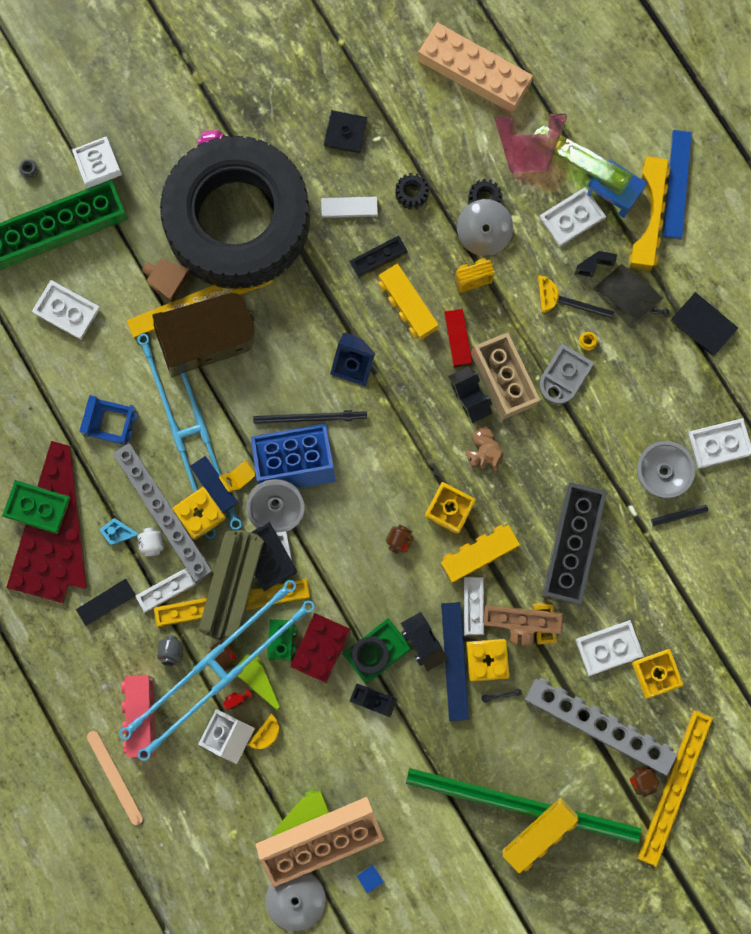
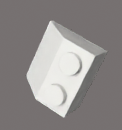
[198,709,255,764]

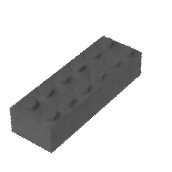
[541,482,607,607]

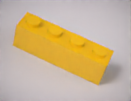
[377,263,439,341]
[440,524,520,584]
[502,798,578,874]

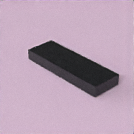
[350,235,408,278]
[76,578,136,626]

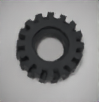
[395,173,429,210]
[468,179,502,204]

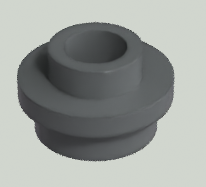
[19,160,38,178]

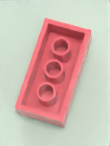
[121,675,156,758]

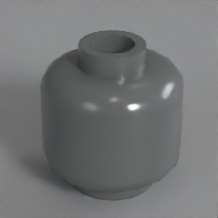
[157,636,184,666]

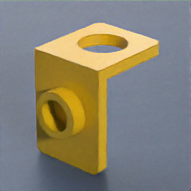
[219,460,256,492]

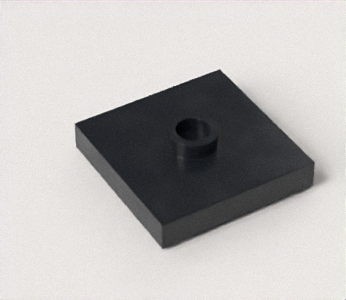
[324,110,367,154]

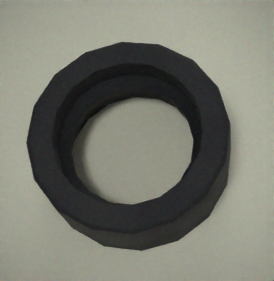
[352,637,389,674]

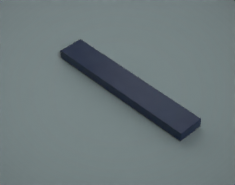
[441,602,469,721]

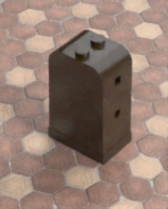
[152,293,255,378]

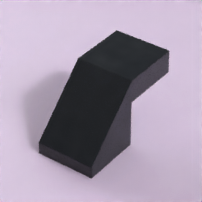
[574,251,617,278]
[349,683,398,717]

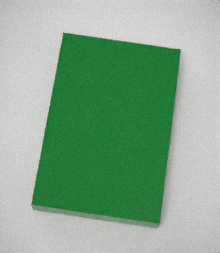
[2,480,71,534]
[342,618,412,685]

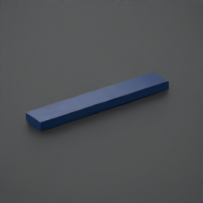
[663,130,692,239]

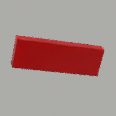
[444,309,472,367]

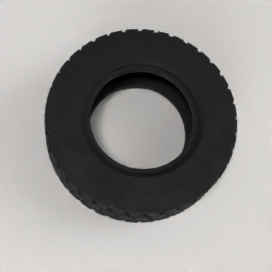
[160,136,310,289]

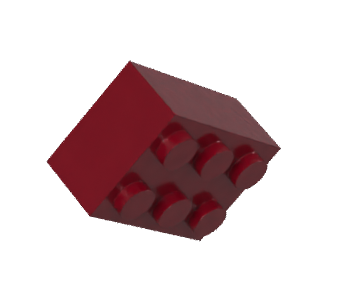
[290,613,351,684]

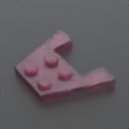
[495,114,567,173]

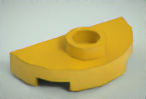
[538,276,559,314]
[248,713,279,749]

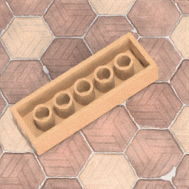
[418,22,533,114]
[255,797,384,887]

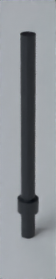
[253,410,367,424]

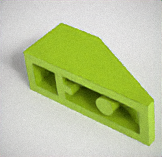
[238,653,281,710]
[272,789,330,836]

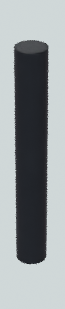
[558,296,614,318]
[651,504,708,526]

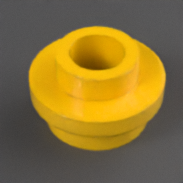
[579,332,598,351]

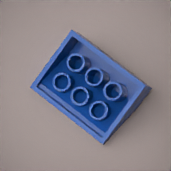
[251,424,336,488]

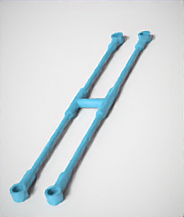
[138,334,242,540]
[119,580,314,761]

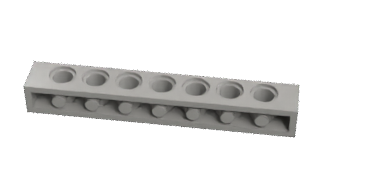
[113,443,214,584]
[524,677,677,776]

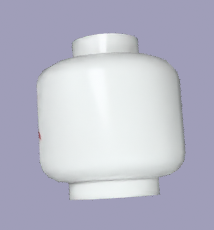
[137,527,164,556]

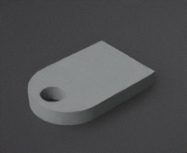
[539,344,594,405]

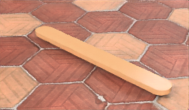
[87,731,143,825]

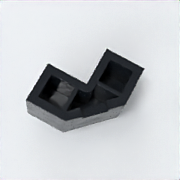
[448,367,493,423]
[401,612,447,672]

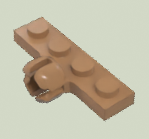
[484,605,563,646]

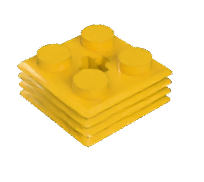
[454,258,495,293]
[425,482,476,534]
[172,487,226,540]
[467,639,509,682]
[632,649,684,699]

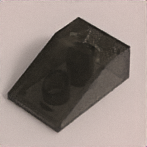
[594,264,663,329]

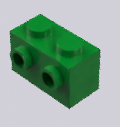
[267,619,297,661]

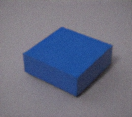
[357,865,384,893]

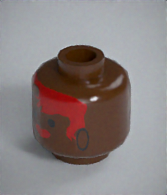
[386,524,414,554]
[208,640,237,671]
[630,766,659,797]

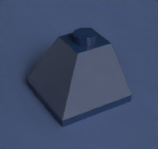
[330,333,375,387]

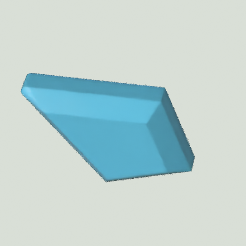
[99,518,138,545]

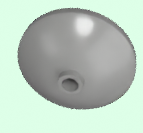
[457,199,513,256]
[637,441,695,498]
[246,479,304,533]
[266,872,326,931]

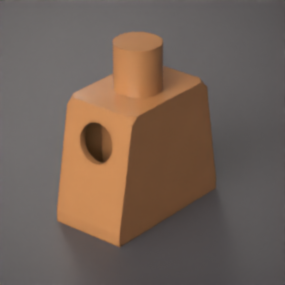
[142,259,190,303]

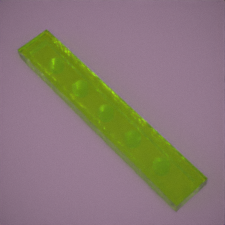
[531,125,633,192]

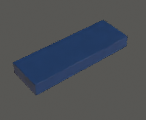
[190,456,238,513]

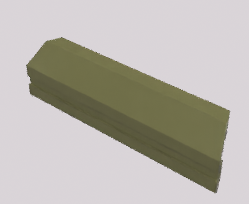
[199,530,264,642]

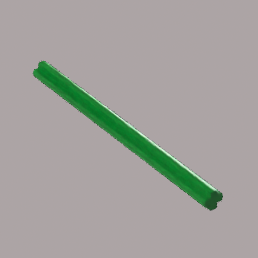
[405,768,642,844]

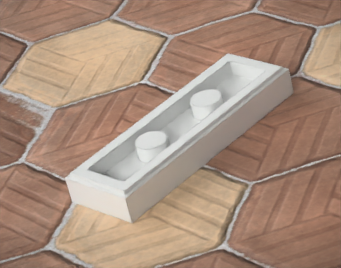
[321,197,378,218]
[136,568,196,613]
[464,577,484,636]

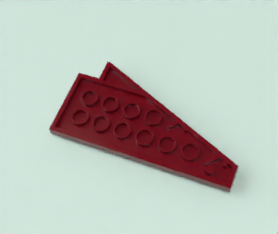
[6,441,87,603]

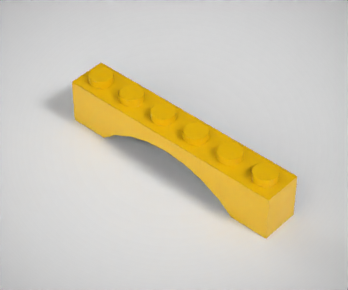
[628,156,670,271]

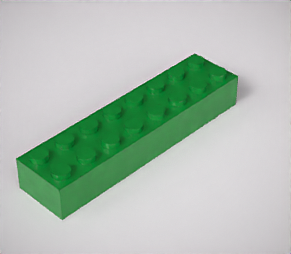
[0,179,128,270]

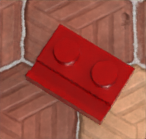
[223,689,254,711]

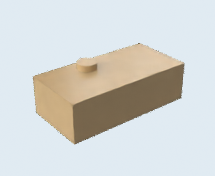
[470,333,540,420]

